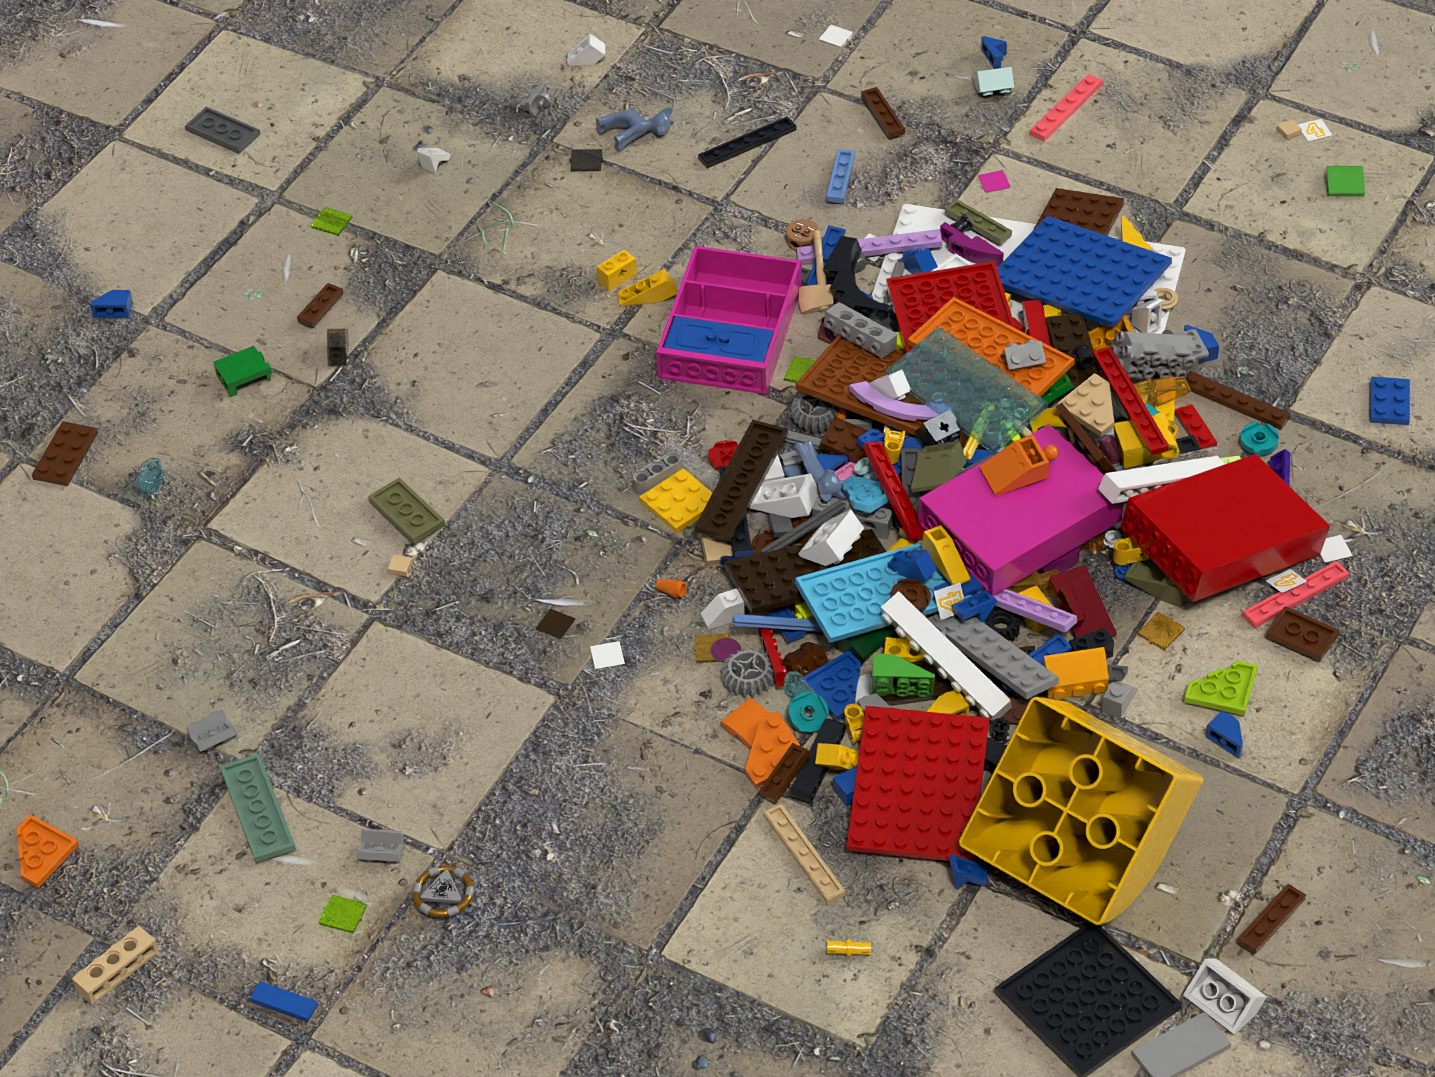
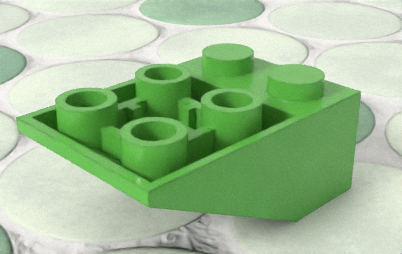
[872,654,935,697]

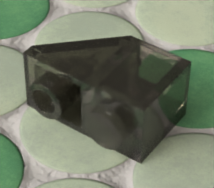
[327,328,349,366]

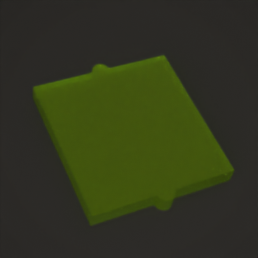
[311,207,353,236]
[784,356,815,383]
[319,895,367,934]

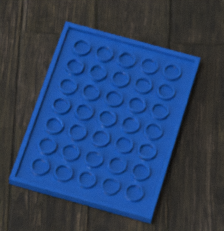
[997,216,1172,328]

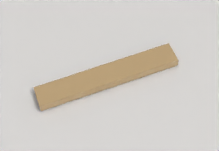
[763,804,846,904]

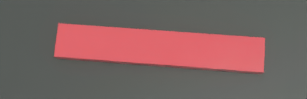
[1242,561,1349,629]

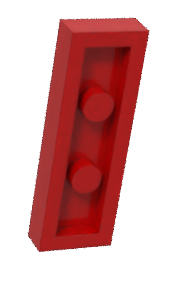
[1175,404,1217,452]

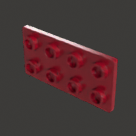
[1049,565,1117,638]

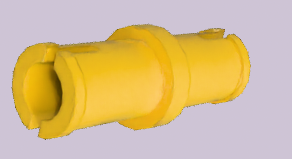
[827,939,871,957]

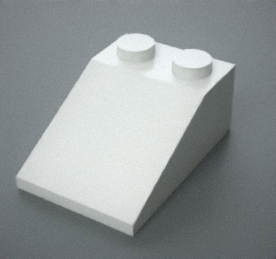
[749,474,820,518]

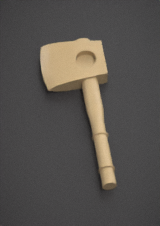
[798,230,834,313]

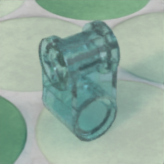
[134,458,165,495]
[784,671,816,709]

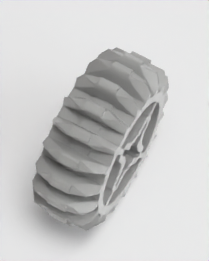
[791,393,839,433]
[722,647,775,697]

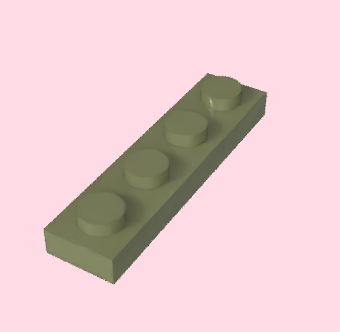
[945,199,1012,245]

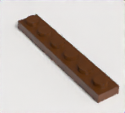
[1180,371,1291,430]

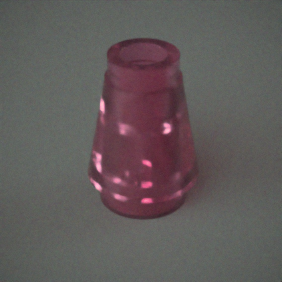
[1099,435,1122,464]

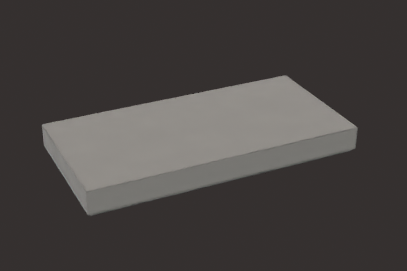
[1132,1012,1231,1077]

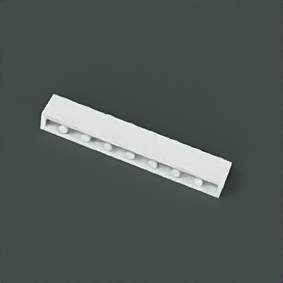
[1098,456,1225,504]
[881,591,1012,722]

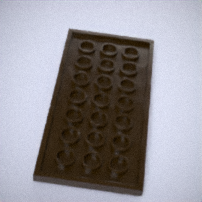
[725,529,886,614]

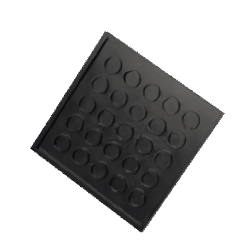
[995,922,1182,1077]

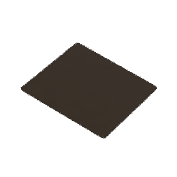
[536,609,575,639]

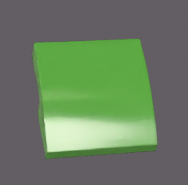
[1326,166,1365,196]

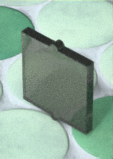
[569,149,604,172]

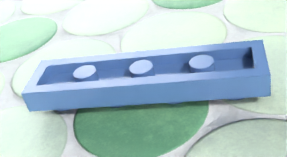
[826,149,855,203]

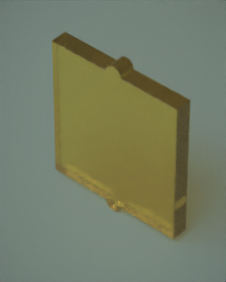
[1138,612,1185,651]
[693,633,730,663]

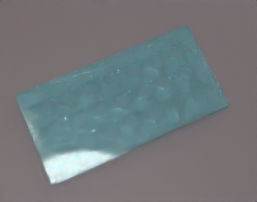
[885,326,1048,454]

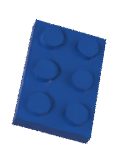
[1370,376,1410,425]

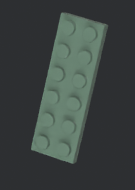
[220,753,296,863]

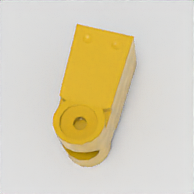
[1114,413,1180,469]

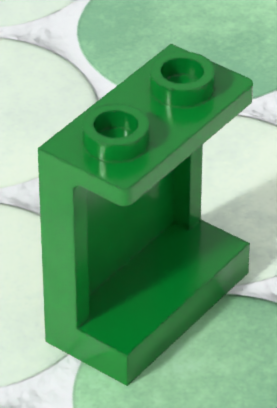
[213,346,272,397]

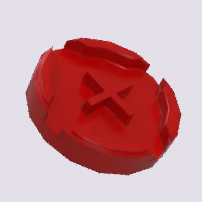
[708,440,738,471]

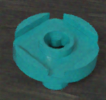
[1240,422,1279,457]
[787,691,829,733]

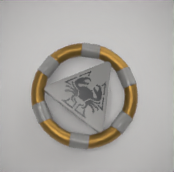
[412,865,474,917]

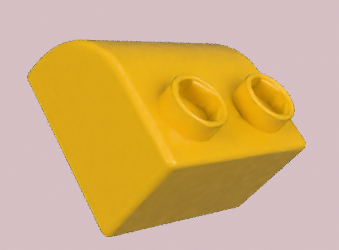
[959,697,1203,925]

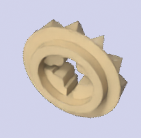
[1154,288,1178,311]

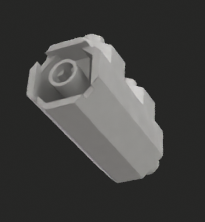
[1109,331,1196,381]

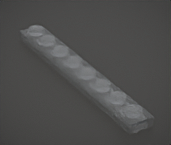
[660,436,771,534]

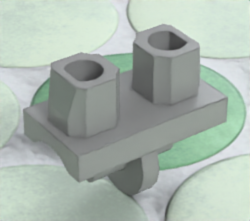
[520,84,551,116]

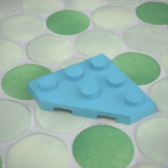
[842,475,889,514]

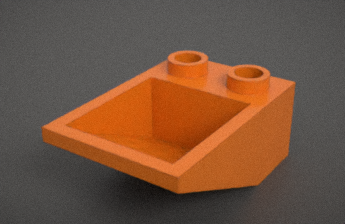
[979,435,1059,496]

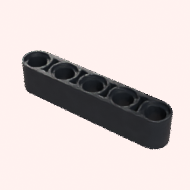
[791,718,846,803]

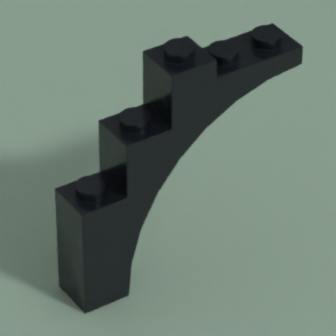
[823,236,896,322]

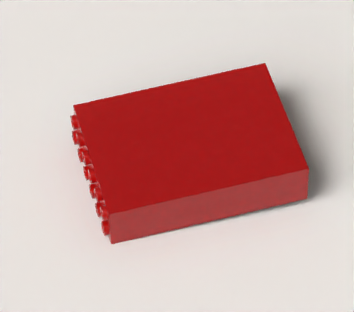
[1120,454,1330,602]

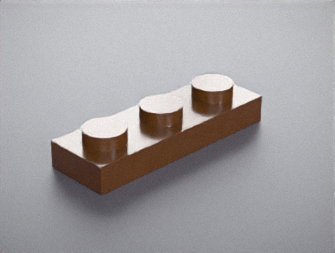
[297,283,343,328]
[758,743,811,803]

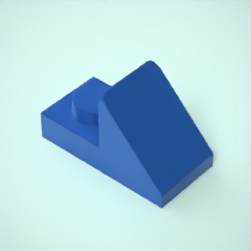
[981,36,1007,69]
[952,590,997,623]
[949,854,989,890]

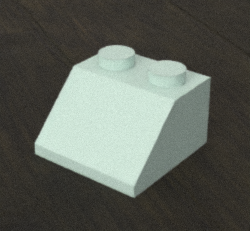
[972,67,1014,96]

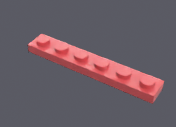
[1030,74,1103,142]

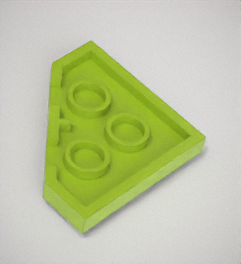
[1184,661,1258,716]

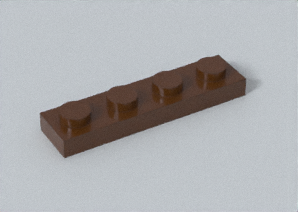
[861,87,905,139]
[1237,884,1306,954]

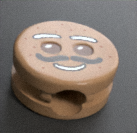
[786,219,819,251]

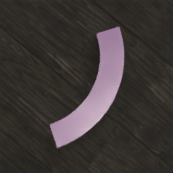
[849,381,948,421]

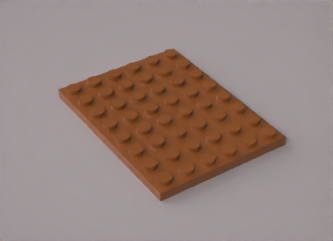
[795,335,979,436]

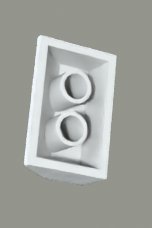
[798,510,864,566]
[1183,958,1267,1034]

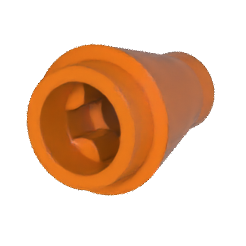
[656,579,687,599]

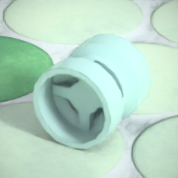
[854,457,878,480]

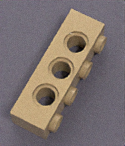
[72,926,159,1005]

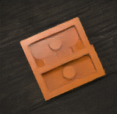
[720,698,771,749]

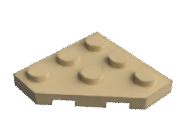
[1057,373,1114,437]

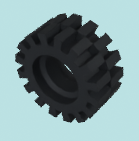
[984,607,1020,642]

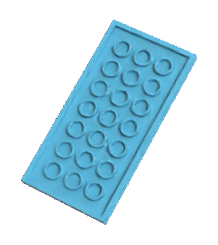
[794,542,972,643]

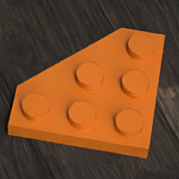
[745,711,800,788]
[16,814,79,889]

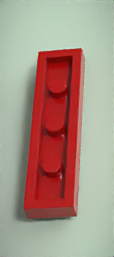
[758,628,787,688]

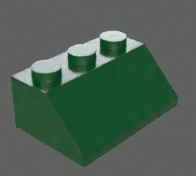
[833,625,896,661]

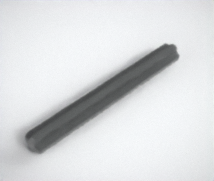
[761,500,846,553]

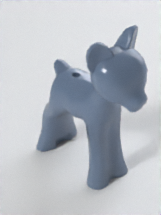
[596,107,674,152]
[782,441,846,502]

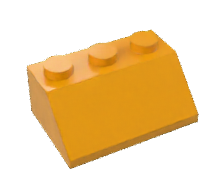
[1043,647,1109,700]

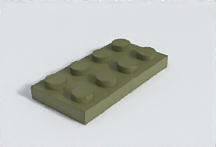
[368,477,445,544]

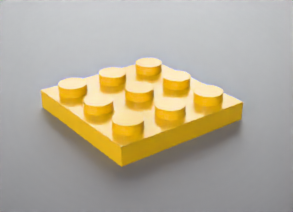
[639,468,712,534]

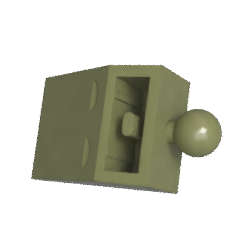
[911,441,966,492]
[1124,554,1188,606]

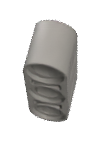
[633,452,681,495]

